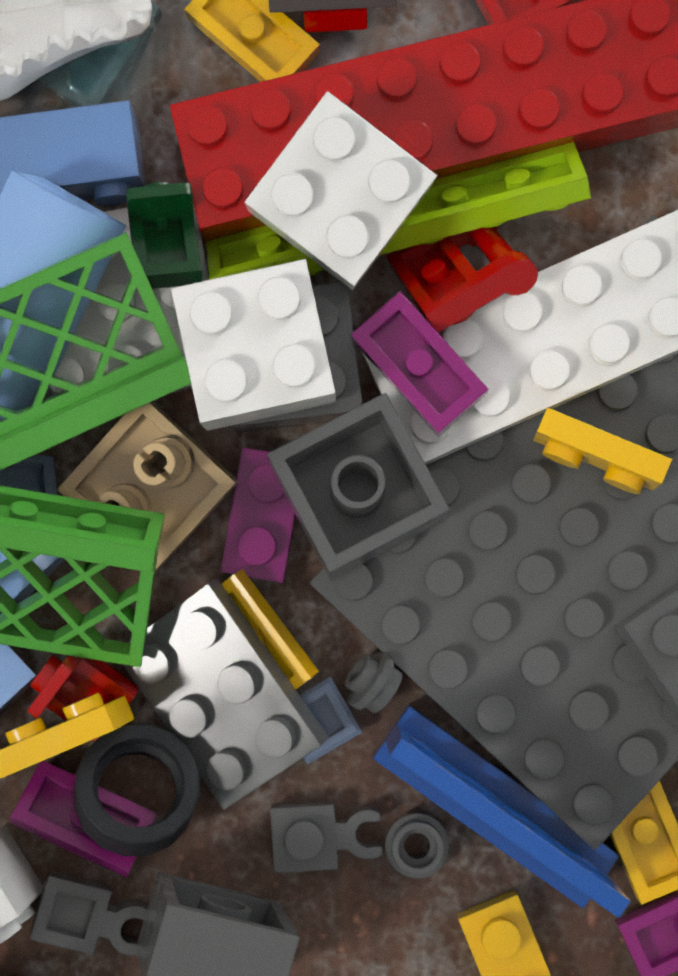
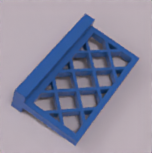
[372,704,631,918]

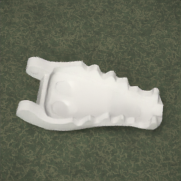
[0,0,152,101]

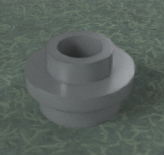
[345,651,403,713]
[385,812,449,879]

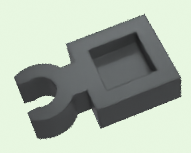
[270,801,383,874]
[29,870,148,955]

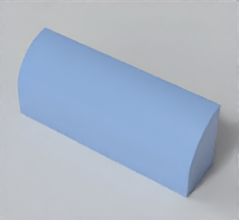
[0,170,127,419]

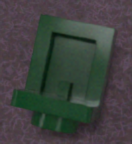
[126,182,202,289]

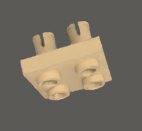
[57,401,239,574]

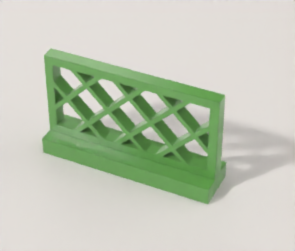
[0,232,191,470]
[0,485,165,667]

